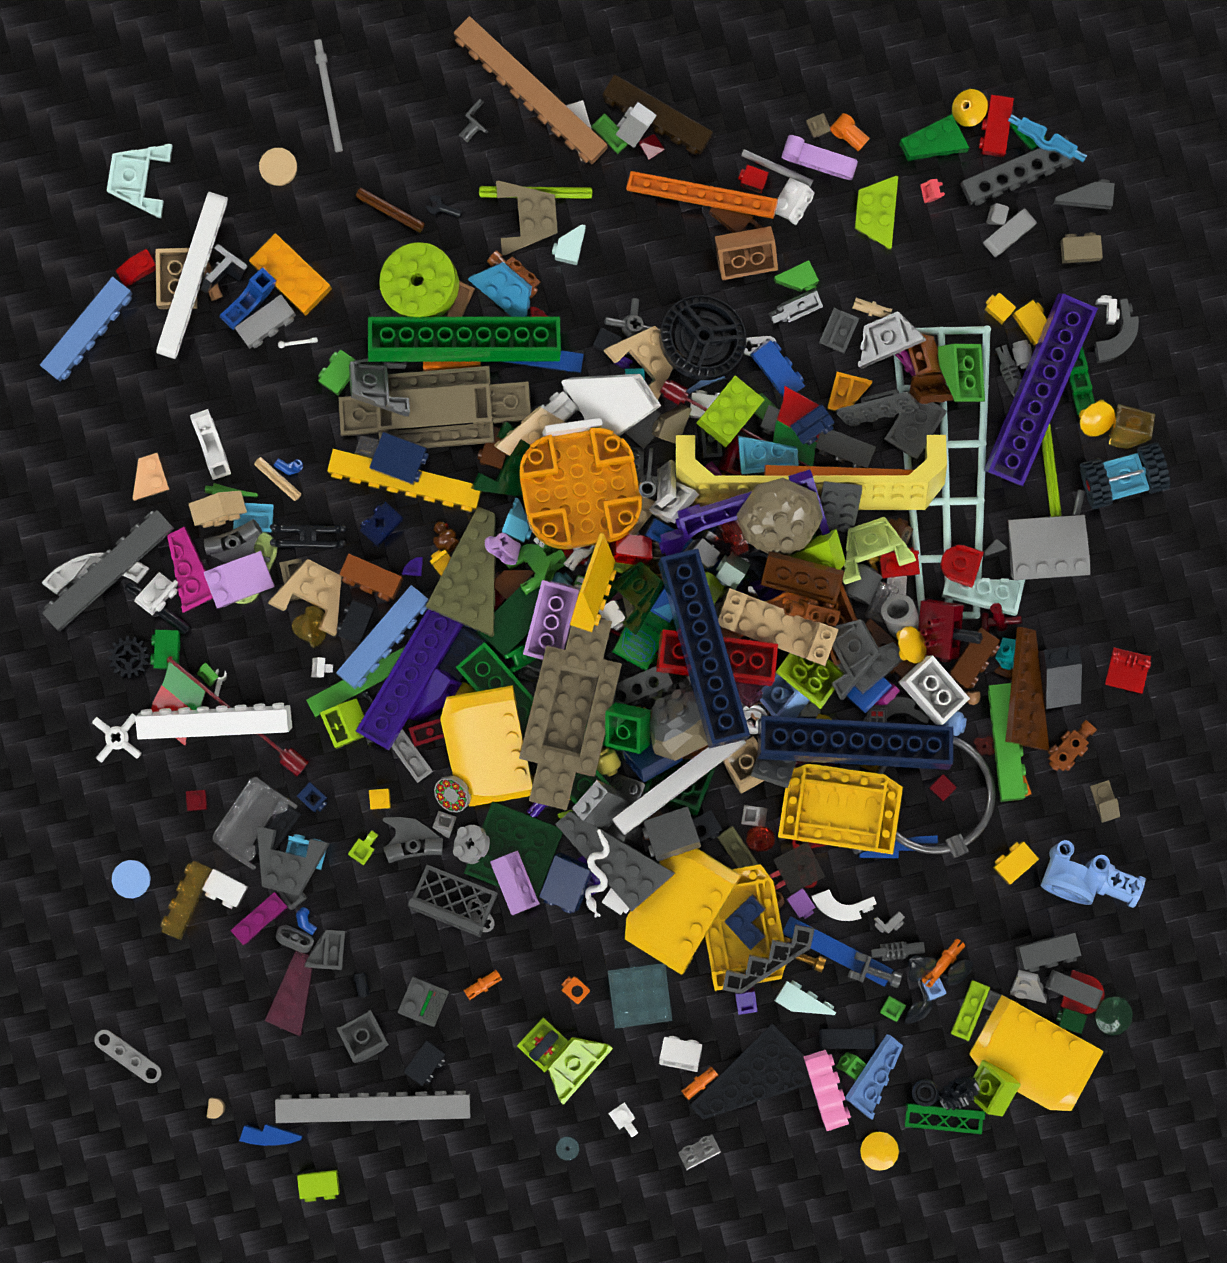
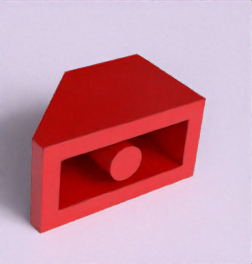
[116,249,156,287]

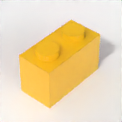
[1012,300,1048,346]
[993,842,1039,885]

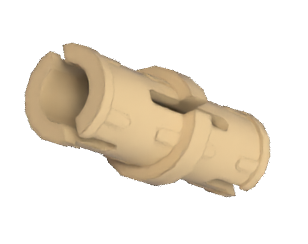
[852,297,892,318]

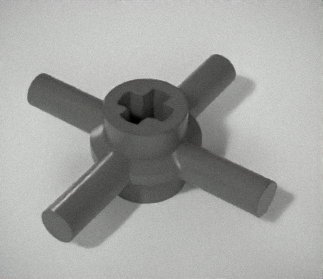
[604,298,660,354]

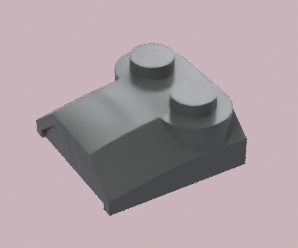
[337,1010,389,1063]

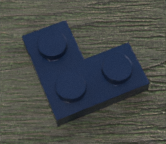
[724,895,766,950]

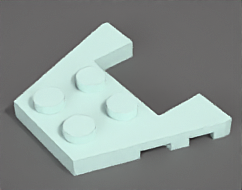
[107,144,173,218]

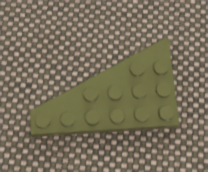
[426,506,496,637]

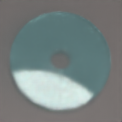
[556,1137,579,1160]

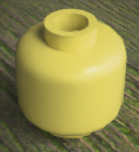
[597,747,621,777]

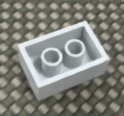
[899,655,970,725]

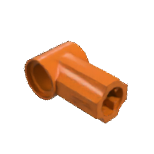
[830,113,870,151]

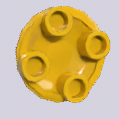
[1079,400,1115,436]
[896,626,926,664]
[860,1132,899,1171]

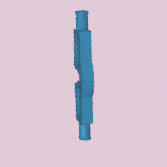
[1008,114,1087,162]

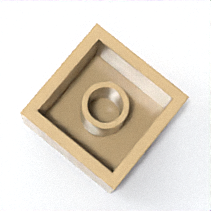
[189,491,247,528]

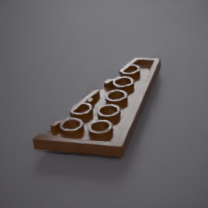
[1005,627,1049,751]

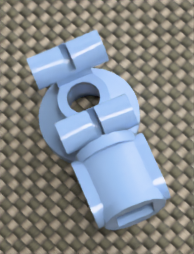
[1041,840,1145,908]

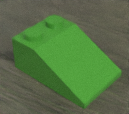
[938,344,985,402]

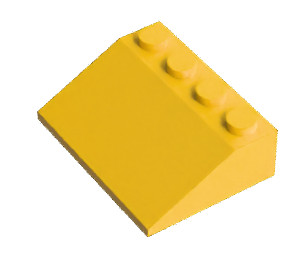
[570,533,617,632]

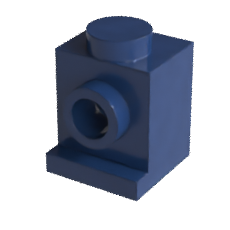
[297,782,328,812]

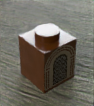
[889,518,913,545]

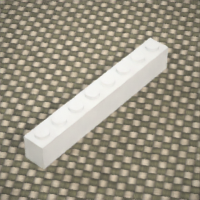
[135,703,292,739]

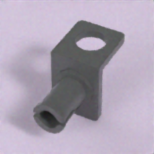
[459,99,488,143]

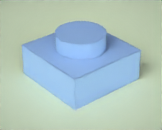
[922,978,947,1001]

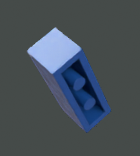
[750,340,805,398]

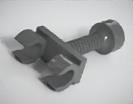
[848,952,902,988]

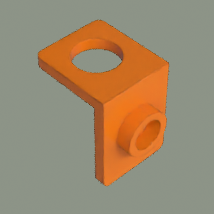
[561,976,590,1004]

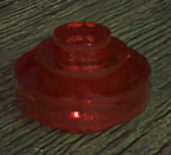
[746,826,775,852]

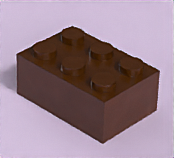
[948,628,1000,691]

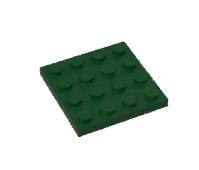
[464,801,563,897]

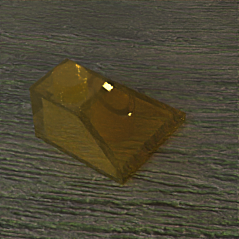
[1109,404,1155,449]

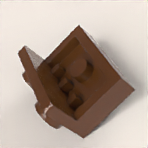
[909,373,953,404]

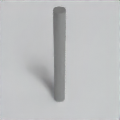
[741,149,813,187]

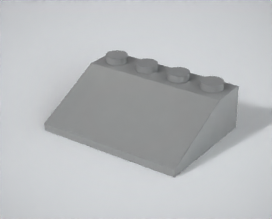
[1008,515,1090,580]

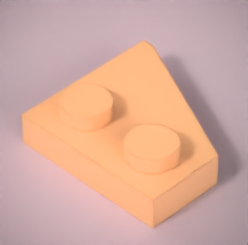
[133,453,170,501]

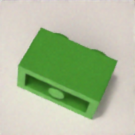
[318,349,356,396]

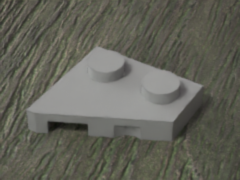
[1010,970,1048,1003]

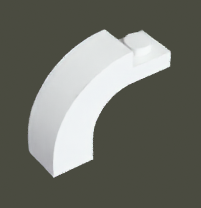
[190,409,231,480]

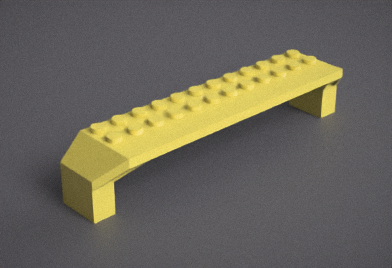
[676,435,947,510]

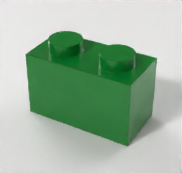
[151,630,181,670]

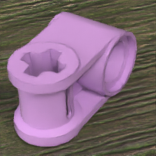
[485,533,521,565]

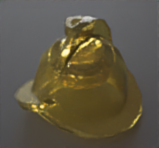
[292,606,326,648]

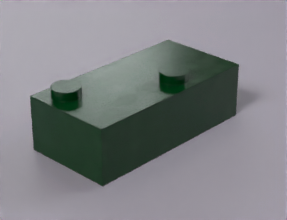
[476,576,540,660]

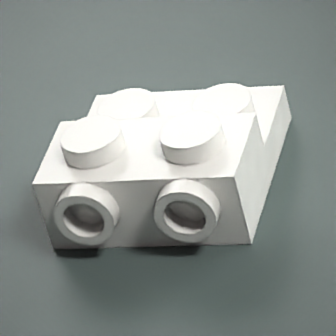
[649,482,699,523]

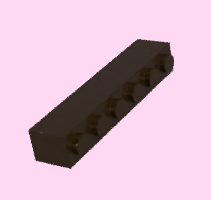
[603,74,713,155]

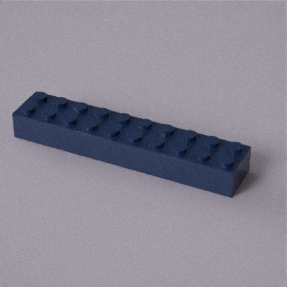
[658,549,750,749]
[757,716,953,770]

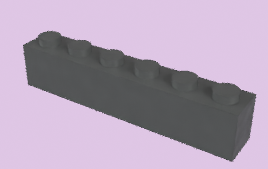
[760,405,876,468]

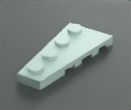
[942,578,1025,616]

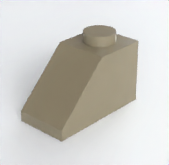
[652,404,692,444]

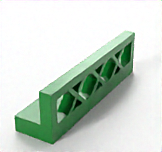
[904,1103,985,1134]

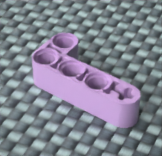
[782,135,858,180]

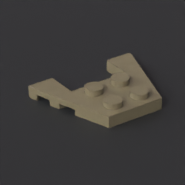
[496,181,558,255]

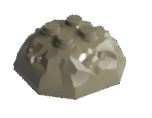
[736,478,823,556]

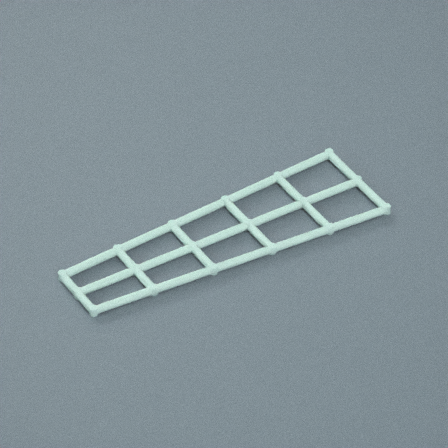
[894,326,991,619]

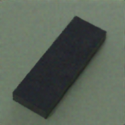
[252,803,302,855]

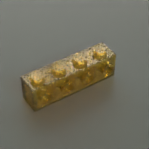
[160,861,213,939]

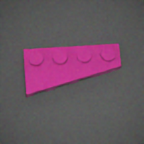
[167,527,213,613]

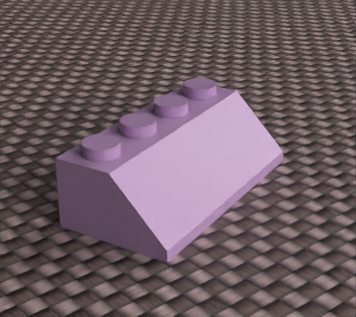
[523,580,581,660]

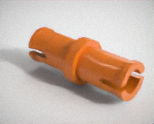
[463,970,502,1000]
[681,1066,719,1100]

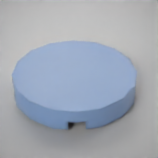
[112,860,151,898]

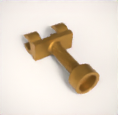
[784,937,827,973]

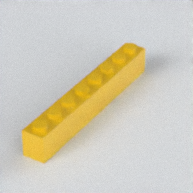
[327,449,481,512]

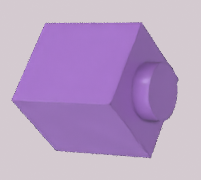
[786,888,816,919]

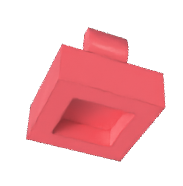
[920,179,945,203]

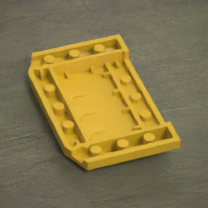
[440,685,533,807]
[778,764,903,854]
[625,848,741,975]
[705,864,785,991]
[969,995,1104,1111]

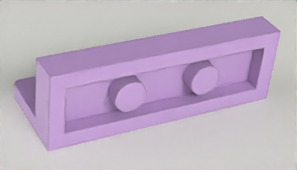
[490,850,539,915]

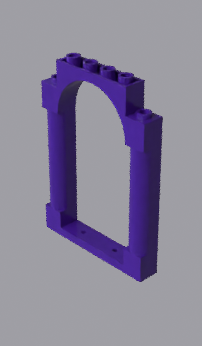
[659,469,830,603]

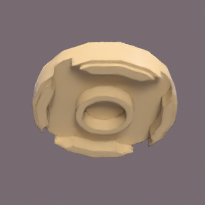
[259,148,297,186]

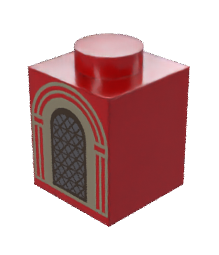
[738,165,769,194]

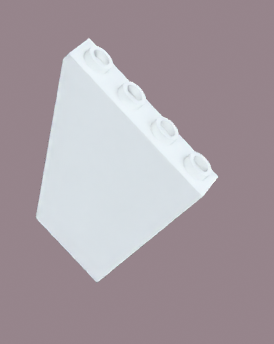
[561,374,661,436]

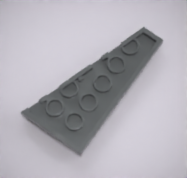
[556,811,675,911]

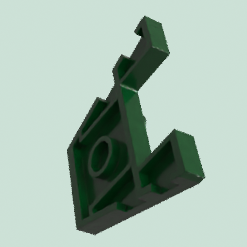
[471,421,530,497]
[603,561,664,635]

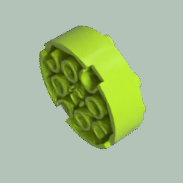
[380,242,459,317]

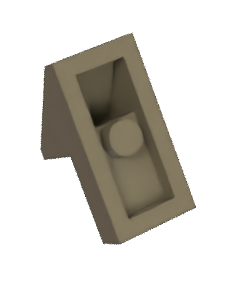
[1090,780,1120,823]

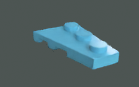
[738,436,799,474]

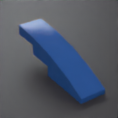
[859,836,938,858]

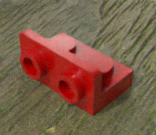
[878,547,920,579]

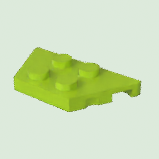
[855,176,898,250]
[547,1037,613,1105]

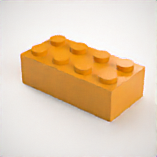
[249,233,332,316]

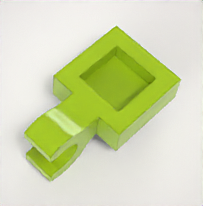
[348,830,378,865]

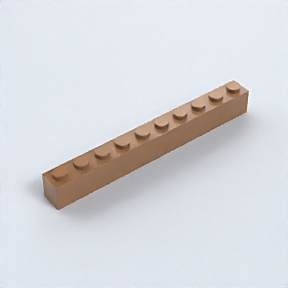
[454,16,608,164]

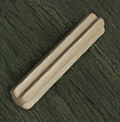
[254,457,301,501]

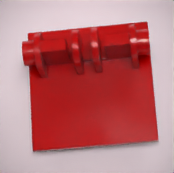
[1105,648,1151,694]

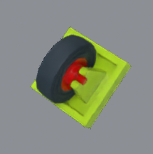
[517,1017,568,1072]

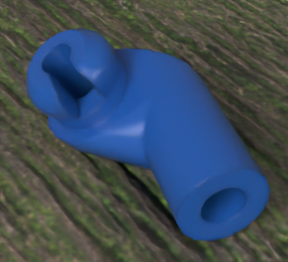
[274,458,303,475]
[296,907,317,935]

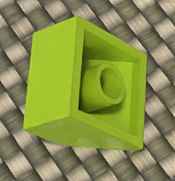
[973,1060,1021,1117]

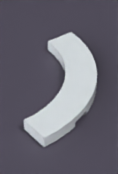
[42,553,150,595]

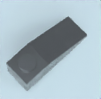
[1053,179,1115,209]

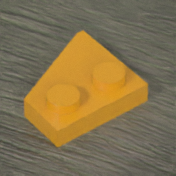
[827,372,872,411]

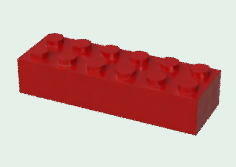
[656,629,778,686]

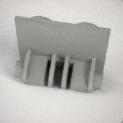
[678,1135,721,1170]

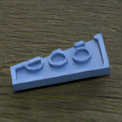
[845,1034,903,1120]

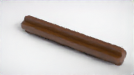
[356,188,425,232]

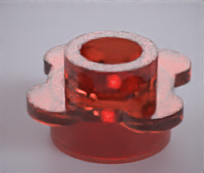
[974,736,995,756]

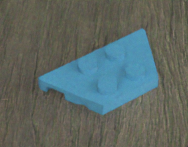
[468,262,532,317]

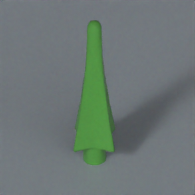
[205,483,258,497]

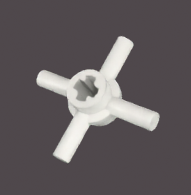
[92,713,142,763]

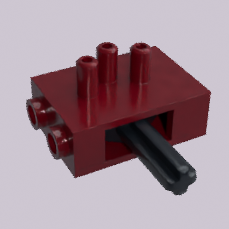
[918,599,983,662]

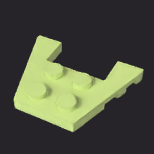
[843,517,916,584]

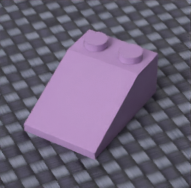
[203,551,275,608]

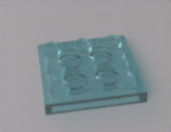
[608,963,672,1028]

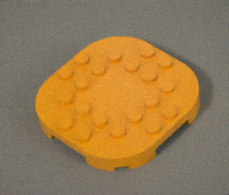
[520,428,642,549]

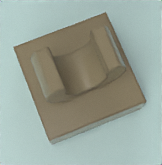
[806,113,831,139]

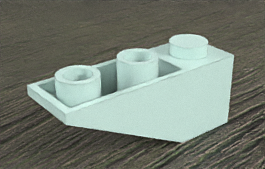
[774,980,836,1015]

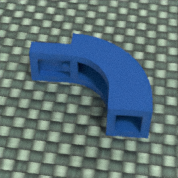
[220,267,276,330]

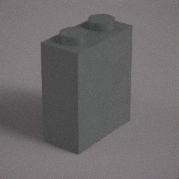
[572,780,631,830]
[642,806,701,862]

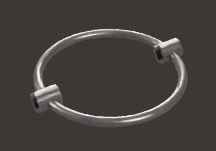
[876,736,995,858]

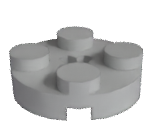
[453,825,490,864]

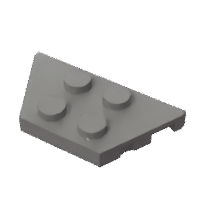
[858,311,926,369]

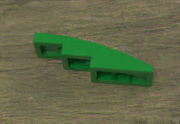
[1068,346,1095,415]

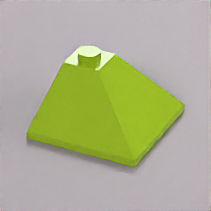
[776,653,844,709]

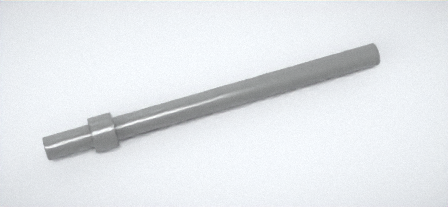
[314,39,343,152]

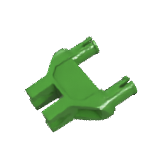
[506,544,567,595]

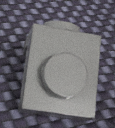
[874,912,905,933]

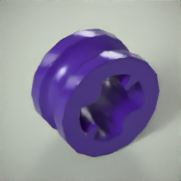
[614,356,633,369]

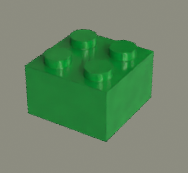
[605,702,651,754]

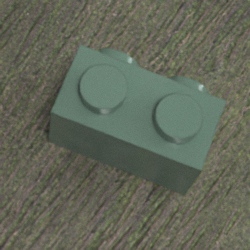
[716,552,751,590]

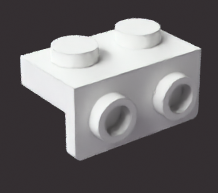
[775,178,814,225]

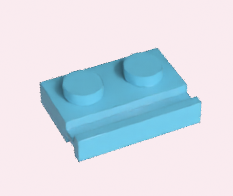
[233,503,274,533]

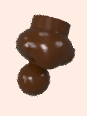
[433,522,459,552]

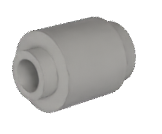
[1012,340,1033,369]

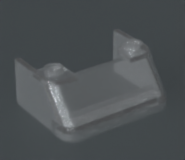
[213,777,297,870]

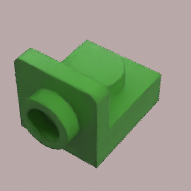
[836,1052,867,1081]

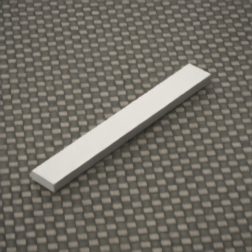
[612,740,746,835]

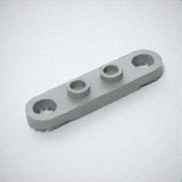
[95,1030,162,1083]

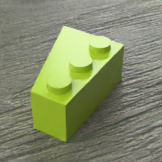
[789,529,846,570]

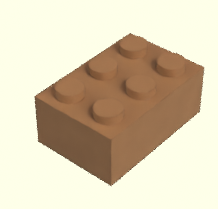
[715,226,778,280]

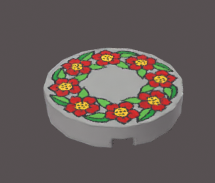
[434,775,471,813]

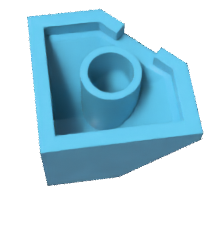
[502,498,532,543]

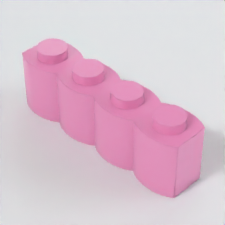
[804,1050,851,1131]

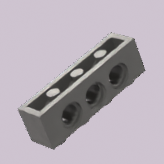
[612,666,680,706]

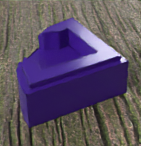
[402,557,423,577]

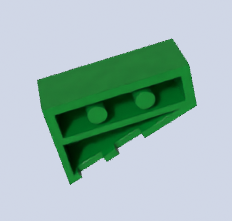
[899,114,969,161]

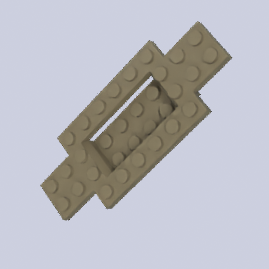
[339,366,531,448]
[519,619,622,810]

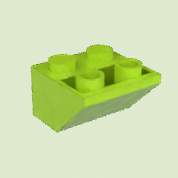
[320,698,364,749]

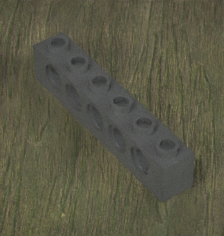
[961,137,1075,206]

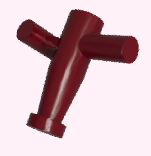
[981,603,1022,633]

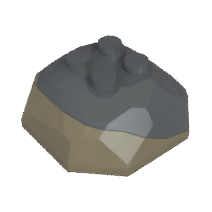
[650,685,708,761]

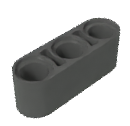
[1045,970,1103,1009]

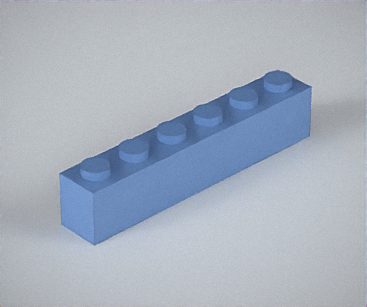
[40,277,133,382]
[336,585,429,689]

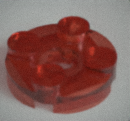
[720,520,748,556]

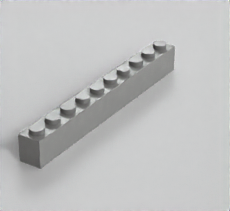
[275,1090,471,1123]

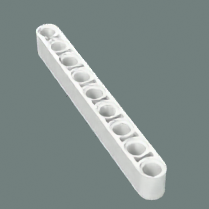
[156,192,228,359]

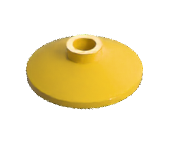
[952,89,988,127]

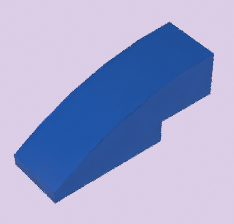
[239,1124,303,1146]

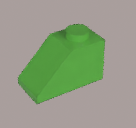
[774,260,819,292]

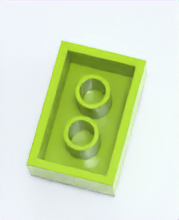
[696,376,765,447]

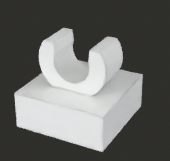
[311,657,333,678]

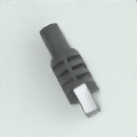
[995,345,1022,397]
[871,941,925,961]

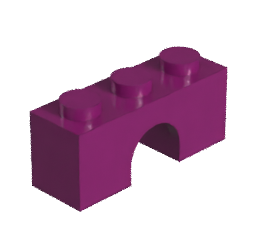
[231,892,288,945]

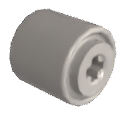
[881,594,919,638]

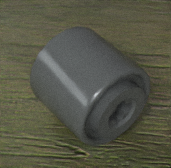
[842,563,882,605]

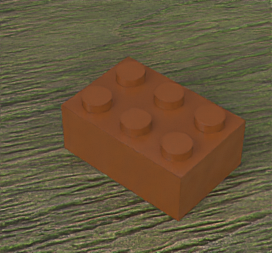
[339,554,404,602]

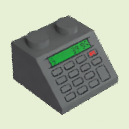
[398,976,449,1027]

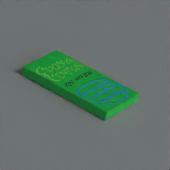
[612,607,671,671]

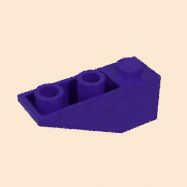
[409,669,462,722]

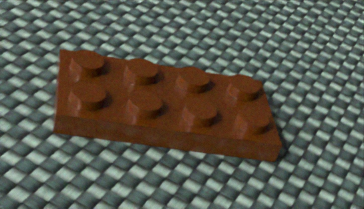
[761,551,845,605]

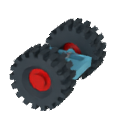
[1080,442,1170,509]

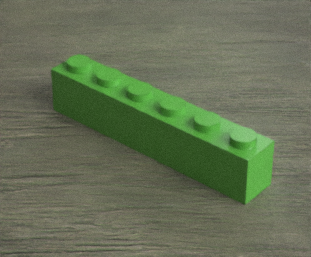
[988,683,1028,802]

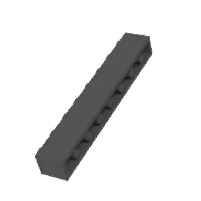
[42,510,174,631]

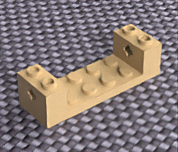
[717,588,839,666]

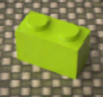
[297,1170,340,1202]

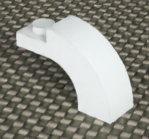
[811,889,877,921]

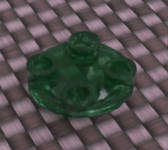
[1095,997,1133,1035]

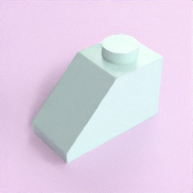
[552,224,586,265]

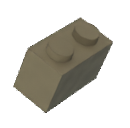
[1060,233,1103,264]

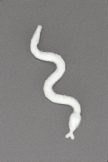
[585,829,610,918]

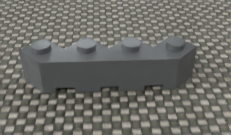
[723,924,814,994]

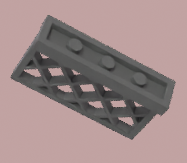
[408,865,498,937]

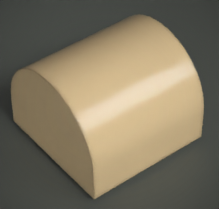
[207,1097,225,1119]

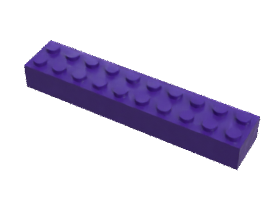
[984,293,1098,486]

